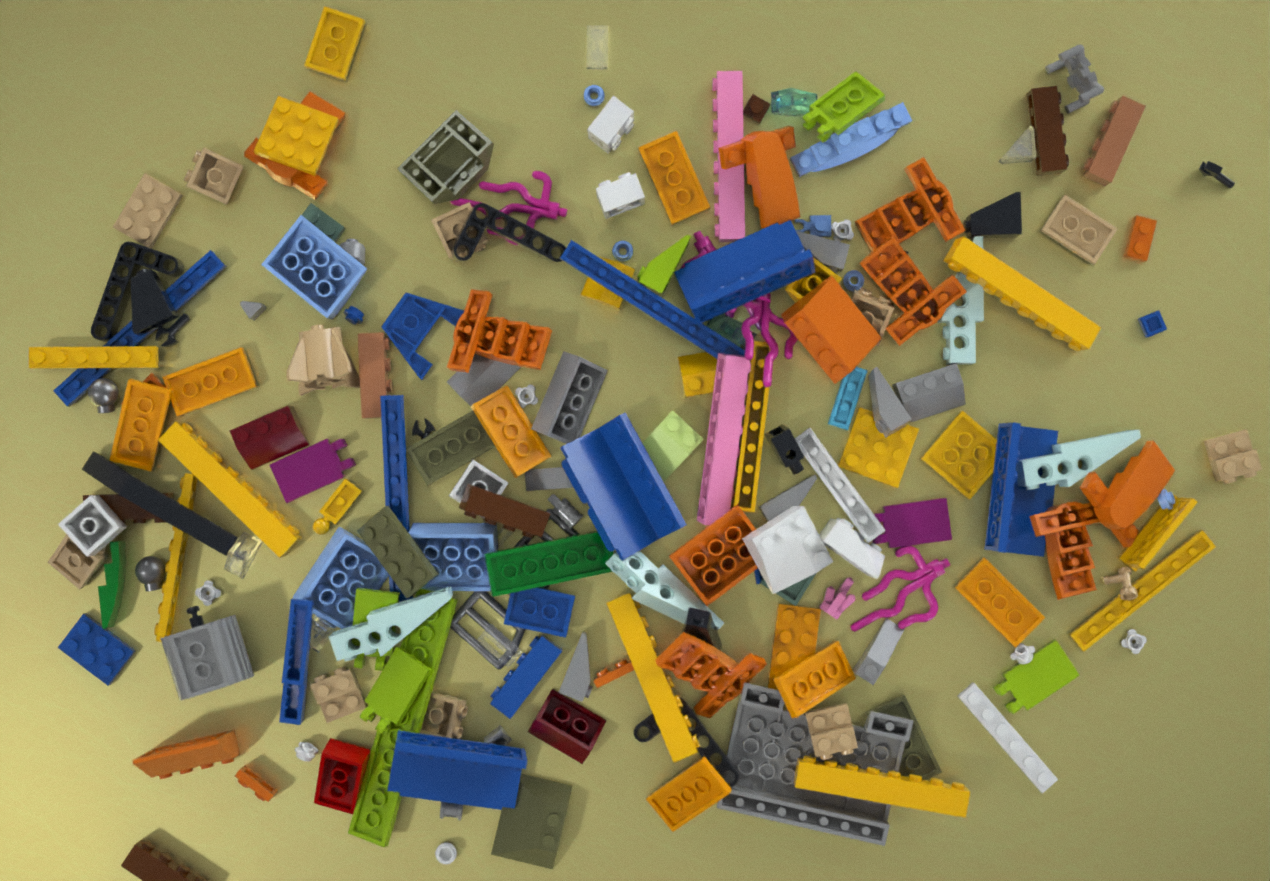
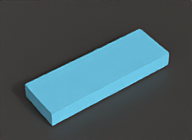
[827,367,868,430]

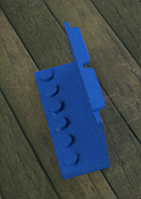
[674,220,815,325]
[560,412,687,561]
[984,422,1058,557]
[387,730,527,810]

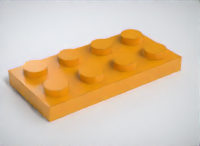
[638,131,710,225]
[162,347,258,417]
[109,379,172,471]
[471,385,551,478]
[954,557,1045,648]
[767,603,821,689]
[773,641,856,718]
[646,756,732,832]

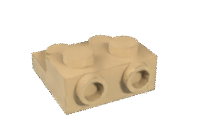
[184,148,244,205]
[431,202,489,262]
[851,288,894,346]
[1204,429,1262,484]
[47,534,109,590]
[310,666,368,723]
[420,692,468,739]
[805,703,858,760]

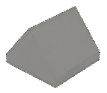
[240,301,266,320]
[484,725,512,746]

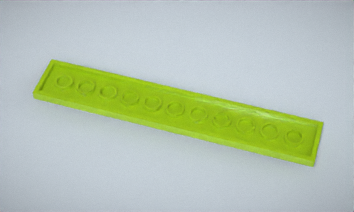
[348,588,458,847]

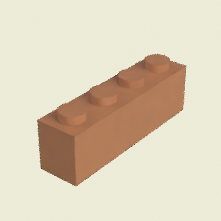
[1083,96,1146,186]
[358,332,392,419]

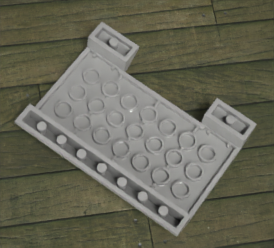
[717,682,913,846]

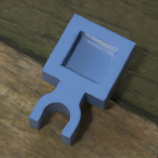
[795,215,831,237]

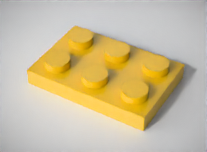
[304,6,365,81]

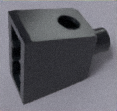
[764,424,804,475]

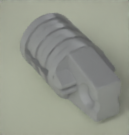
[548,494,583,529]

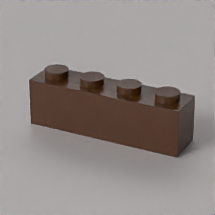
[1027,86,1069,176]
[459,483,550,539]
[83,493,174,524]
[121,840,207,881]

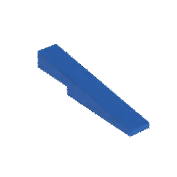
[279,598,313,725]

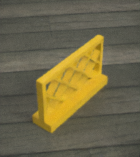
[1117,494,1198,572]

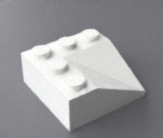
[742,506,833,594]
[819,518,885,579]

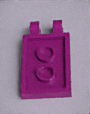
[270,438,356,503]
[872,498,952,548]

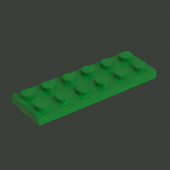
[484,531,613,597]

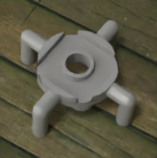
[1045,45,1104,114]

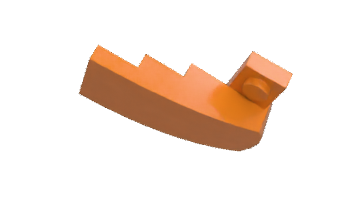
[244,92,345,200]
[718,126,800,229]
[855,157,966,252]
[859,236,967,346]
[447,289,552,373]
[1080,440,1175,547]
[1030,502,1100,600]
[655,632,767,718]

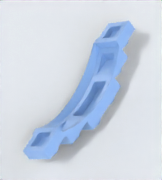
[790,102,912,177]

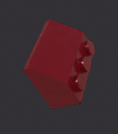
[230,405,310,470]
[528,689,606,764]

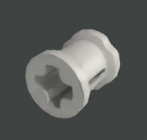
[440,802,463,820]

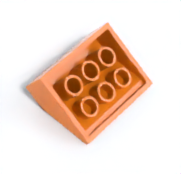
[780,275,881,384]
[669,504,758,606]
[132,730,240,779]

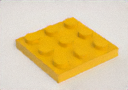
[254,96,339,176]
[838,407,919,488]
[920,410,997,500]

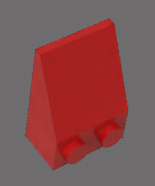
[314,738,371,814]

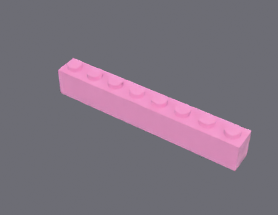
[712,71,745,242]
[697,353,751,525]

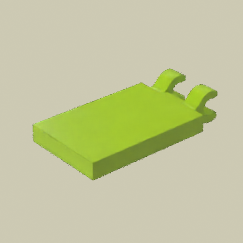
[803,71,885,143]
[351,588,400,671]
[993,639,1080,714]
[360,647,432,734]

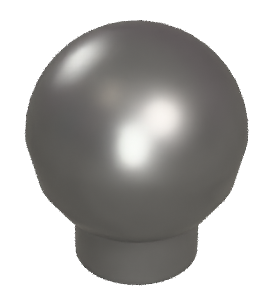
[88,378,119,413]
[135,556,165,591]

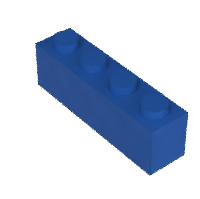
[490,634,563,719]

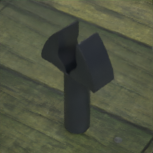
[1199,161,1235,189]
[155,313,190,347]
[412,418,436,440]

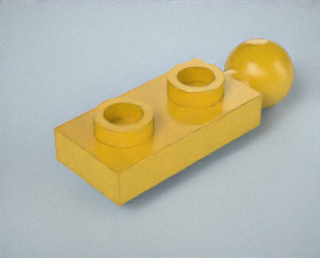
[313,478,363,535]

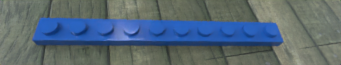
[560,240,745,359]
[53,250,227,407]
[380,395,413,602]

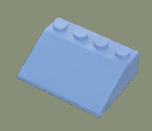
[261,215,367,320]
[409,523,498,591]
[293,526,389,629]

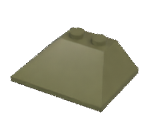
[397,110,494,204]
[491,774,572,869]

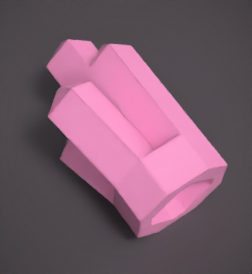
[819,577,856,619]

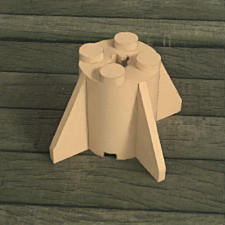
[286,325,360,396]

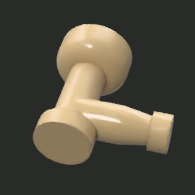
[1103,567,1138,600]

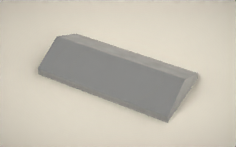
[447,354,521,406]

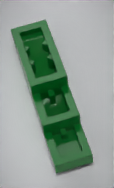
[98,540,126,629]

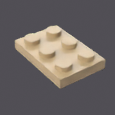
[113,173,183,249]
[1040,195,1118,265]

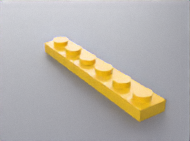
[29,346,159,369]

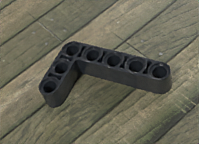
[451,203,566,262]
[91,241,184,342]
[634,698,739,787]

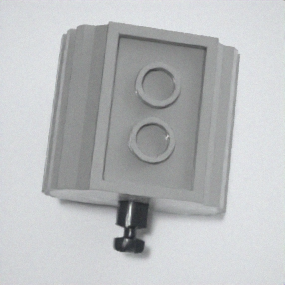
[161,606,254,701]

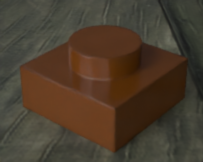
[743,94,771,124]

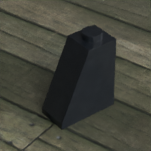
[963,192,1022,239]
[131,269,179,336]
[681,607,722,651]

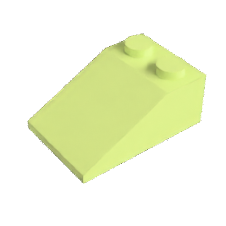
[642,410,703,482]

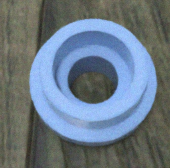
[584,85,605,106]
[612,240,633,262]
[843,270,864,291]
[1157,489,1175,510]

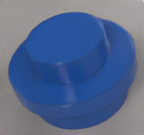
[344,306,364,325]

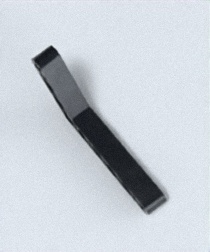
[82,451,238,556]

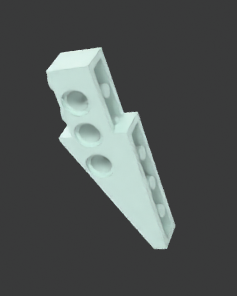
[937,236,984,365]
[1016,429,1141,490]
[605,551,724,630]
[329,586,453,662]

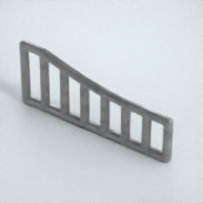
[450,509,579,670]

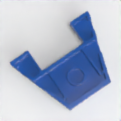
[381,293,464,380]

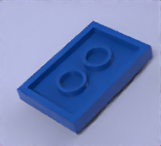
[504,587,575,638]
[58,613,136,686]

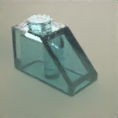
[771,88,817,116]
[706,314,757,351]

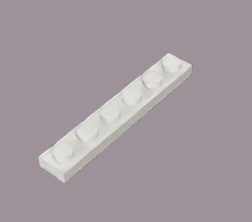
[795,428,886,543]
[957,682,1058,794]

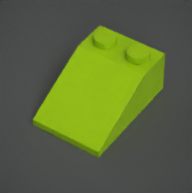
[637,234,691,297]

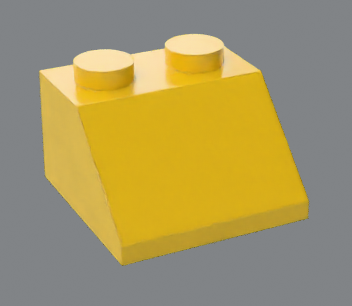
[581,256,635,311]
[784,257,842,303]
[678,352,717,398]

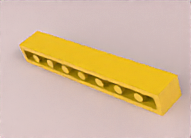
[943,236,1101,351]
[732,341,770,513]
[158,422,302,558]
[607,593,701,763]
[793,756,970,818]

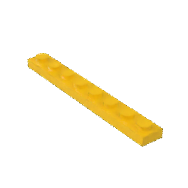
[154,473,198,642]
[1069,530,1216,652]

